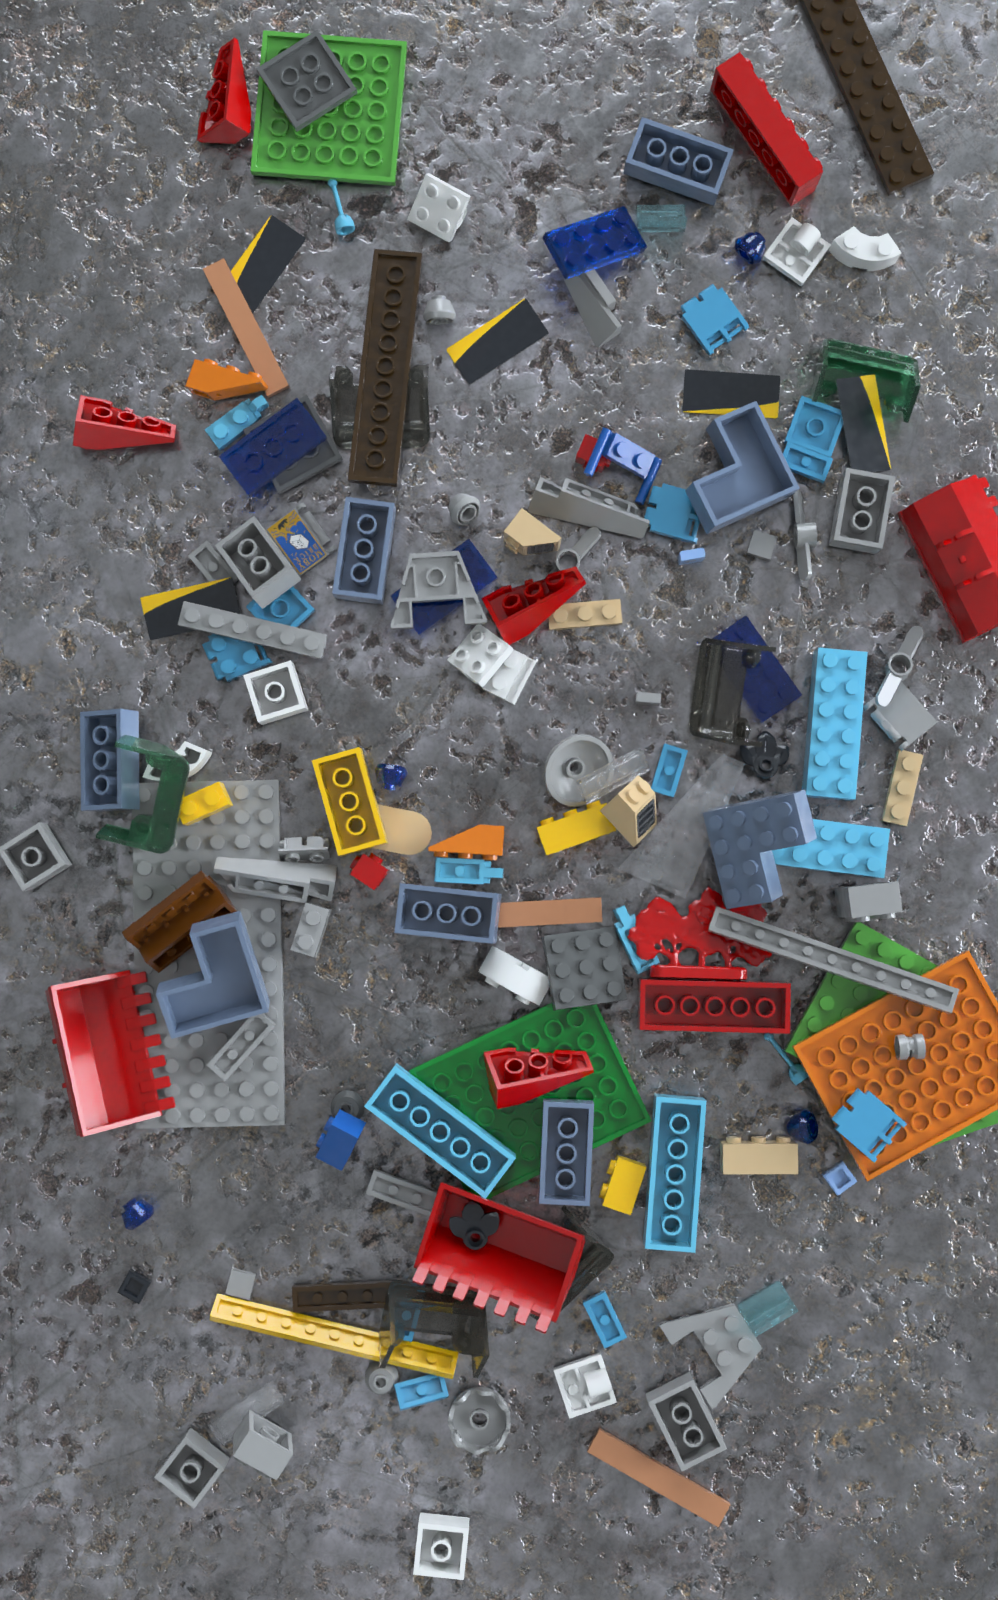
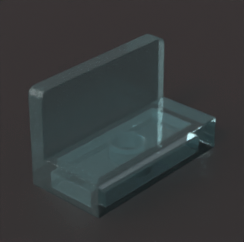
[636,205,687,232]
[738,1280,798,1337]

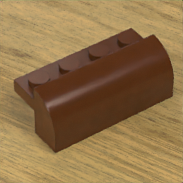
[122,870,237,973]

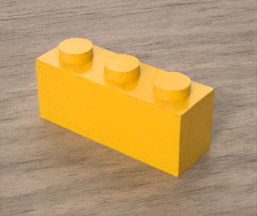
[536,800,617,856]

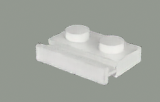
[483,650,537,705]

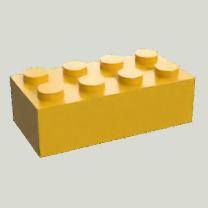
[312,747,388,857]

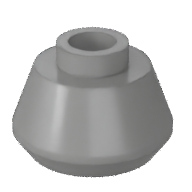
[423,295,456,325]
[449,493,480,525]
[365,1361,399,1395]

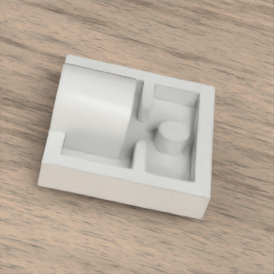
[407,173,471,242]
[762,217,831,287]
[447,624,514,688]
[553,1352,617,1419]

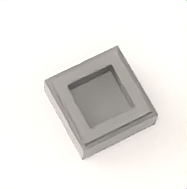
[746,530,777,561]
[634,692,661,706]
[225,1268,257,1300]

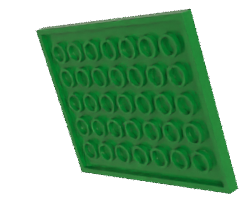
[409,1002,652,1199]

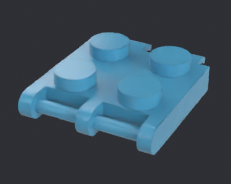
[680,284,749,356]
[644,483,701,544]
[202,634,272,682]
[832,1088,907,1163]

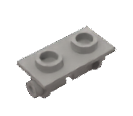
[278,836,330,862]

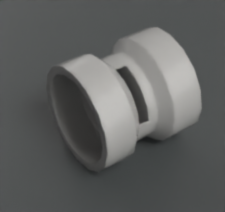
[894,1034,926,1060]

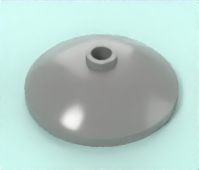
[544,734,614,807]

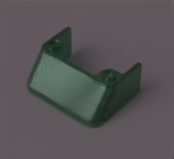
[812,338,921,423]
[96,735,190,854]

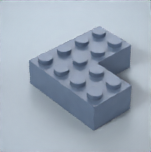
[685,401,800,534]
[703,789,817,909]
[156,911,270,1039]

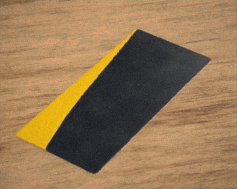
[231,215,306,314]
[446,298,549,384]
[682,369,780,418]
[836,374,891,472]
[140,577,240,640]

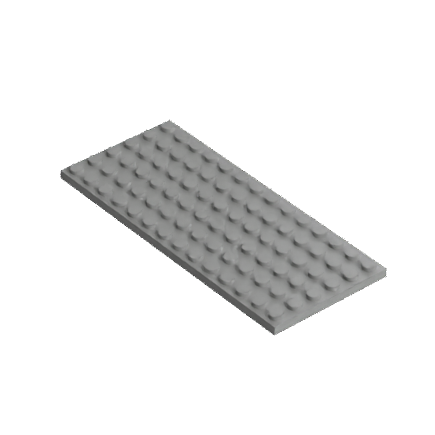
[132,780,286,1129]

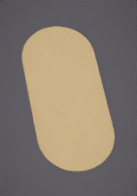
[373,805,432,855]

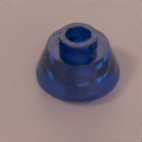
[735,232,766,264]
[374,763,408,791]
[787,1110,818,1144]
[121,1197,154,1230]

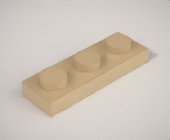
[548,599,622,631]
[881,749,923,827]

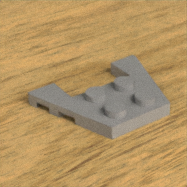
[391,551,487,630]
[659,1303,762,1409]

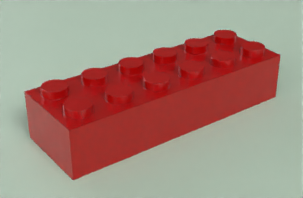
[710,52,823,206]
[637,978,791,1034]

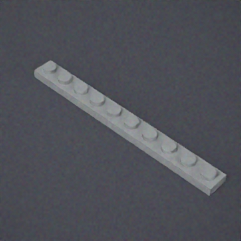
[708,906,959,1014]

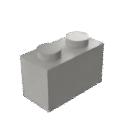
[290,902,332,957]

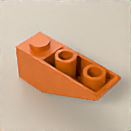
[185,359,268,401]
[428,825,504,861]

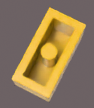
[173,782,233,826]
[598,1154,647,1215]

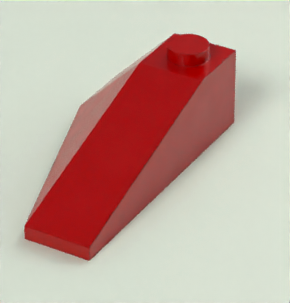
[197,38,251,144]
[73,395,176,450]
[481,566,586,645]
[483,1047,594,1109]

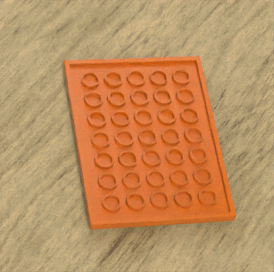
[792,950,998,1181]

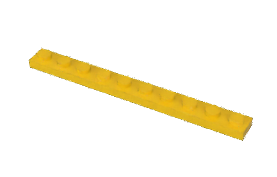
[210,1294,459,1380]

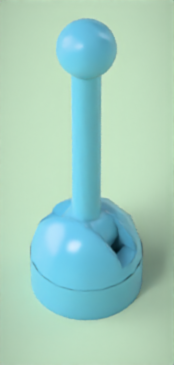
[328,179,355,235]
[764,1033,808,1085]

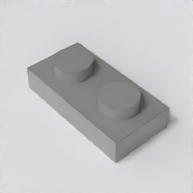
[188,540,239,583]

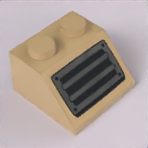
[504,508,561,556]
[600,775,657,847]

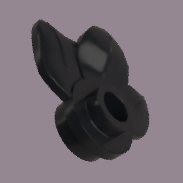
[740,731,789,779]
[449,1200,500,1250]

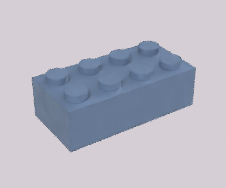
[624,117,734,206]
[332,497,396,605]
[80,709,140,812]
[394,883,502,944]
[538,1098,594,1206]

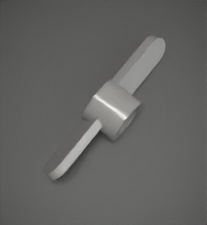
[793,491,817,581]
[544,527,601,579]
[875,626,924,706]

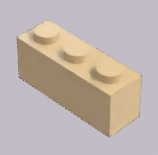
[720,1136,798,1174]

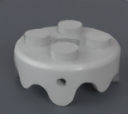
[448,1387,511,1455]

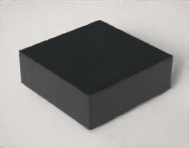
[117,1269,152,1304]

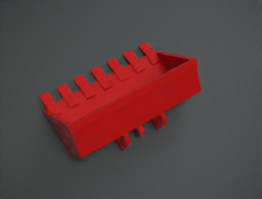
[897,475,998,644]
[45,970,176,1137]
[412,1182,586,1334]

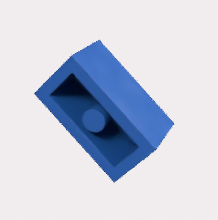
[315,1109,366,1171]

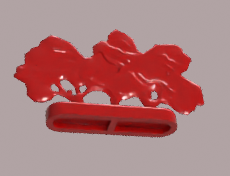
[627,887,772,980]

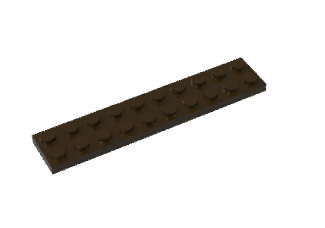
[799,0,934,196]
[348,249,423,487]

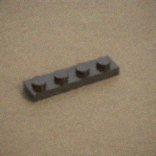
[292,1280,393,1313]

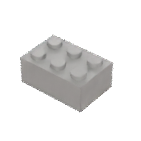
[828,468,895,554]
[215,516,302,609]
[834,881,903,922]
[646,1372,727,1471]

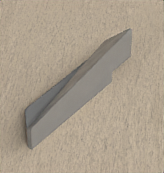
[548,232,622,347]
[528,477,650,538]
[214,857,337,903]

